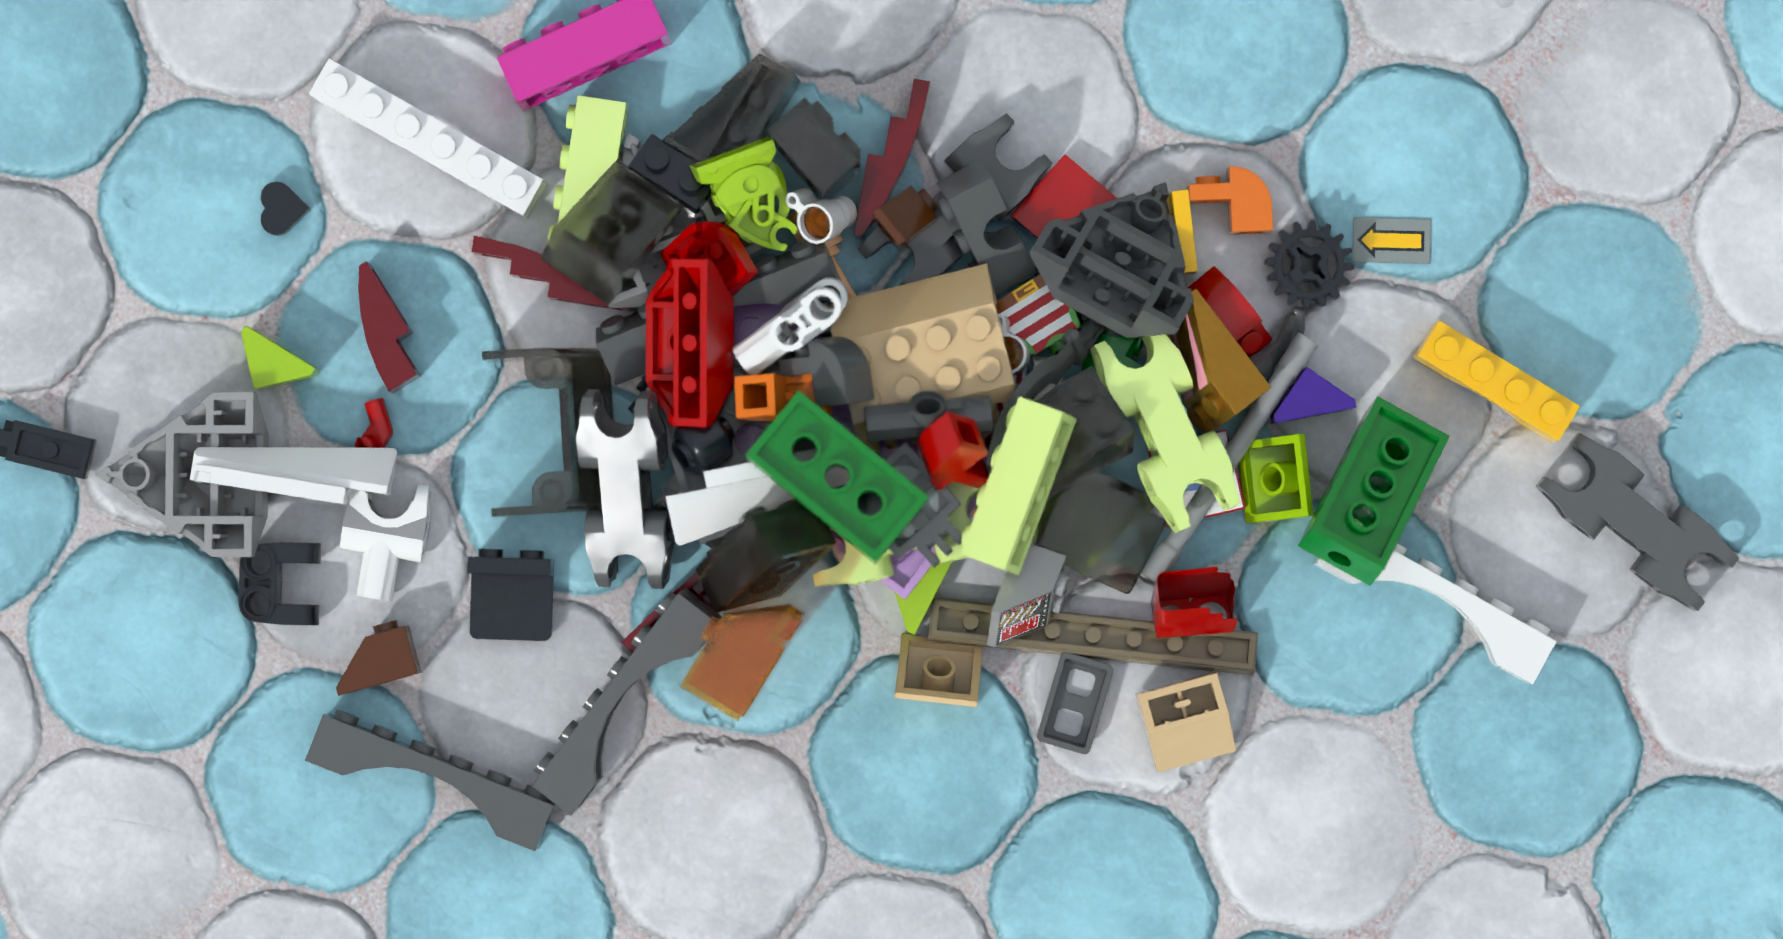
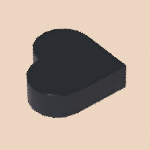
[260,181,311,236]

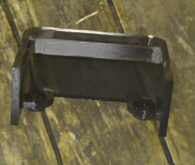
[482,348,615,518]

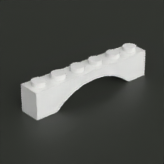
[309,59,547,219]
[1313,543,1557,684]

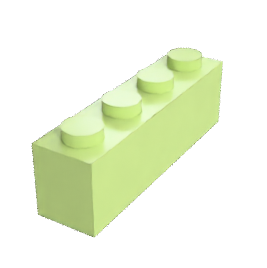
[547,95,629,266]
[961,397,1077,575]

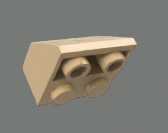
[1135,672,1236,773]

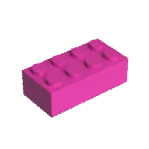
[496,0,672,111]

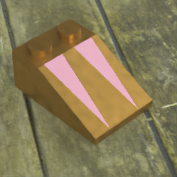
[1166,289,1272,433]

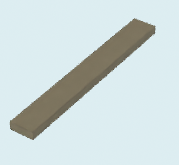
[928,598,1258,676]

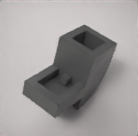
[778,336,874,406]

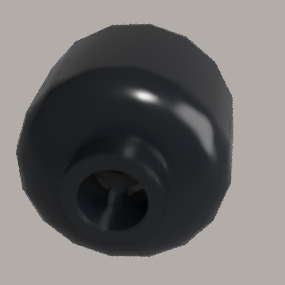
[671,417,735,474]

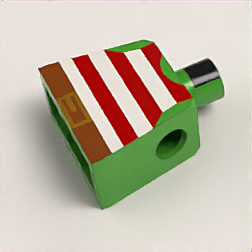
[996,274,1083,356]

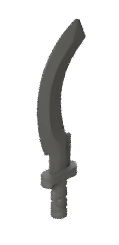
[987,318,1104,475]

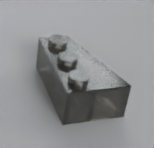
[663,54,801,162]

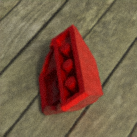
[646,259,734,427]

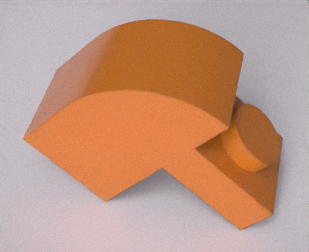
[1186,166,1273,235]
[734,373,831,421]

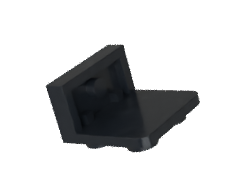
[467,549,555,641]

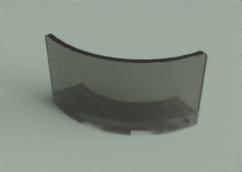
[1031,452,1167,594]

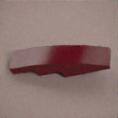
[854,79,930,239]
[471,236,632,312]

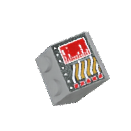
[987,544,1070,647]

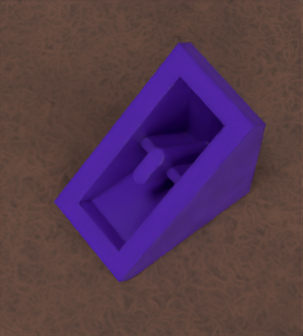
[1271,367,1357,424]

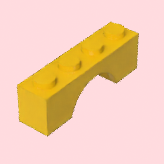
[1412,320,1580,443]

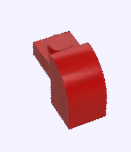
[1187,266,1273,358]
[917,412,989,490]

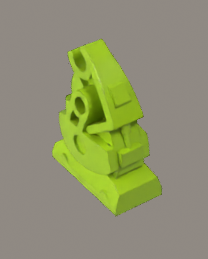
[690,137,798,251]

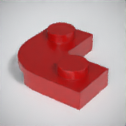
[660,221,758,296]

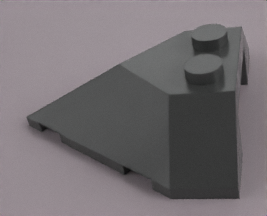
[1029,182,1194,338]

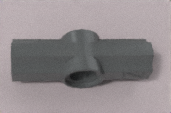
[864,391,993,444]

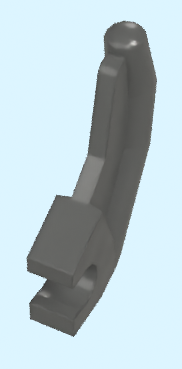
[1250,307,1305,382]

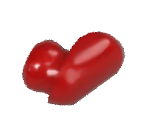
[354,398,393,448]

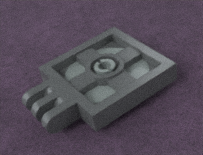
[857,442,962,568]

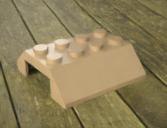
[827,263,1018,453]

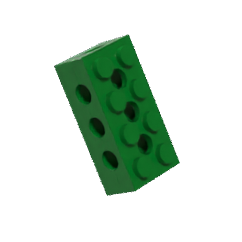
[745,390,929,565]
[1298,396,1450,586]

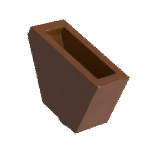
[873,185,939,252]
[336,620,422,696]

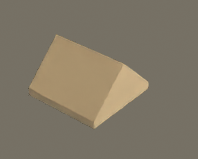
[895,633,983,707]

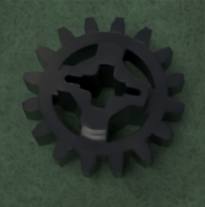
[1264,220,1354,310]

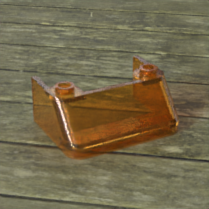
[680,604,807,722]

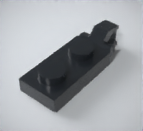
[0,420,97,480]

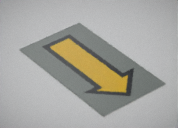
[1352,217,1431,264]

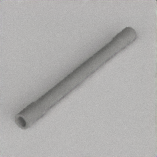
[1141,332,1318,583]

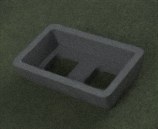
[1037,653,1114,754]

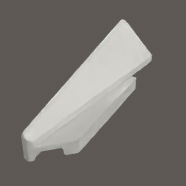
[190,447,397,505]
[666,448,850,545]

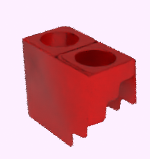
[1151,567,1238,638]

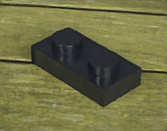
[628,134,712,215]

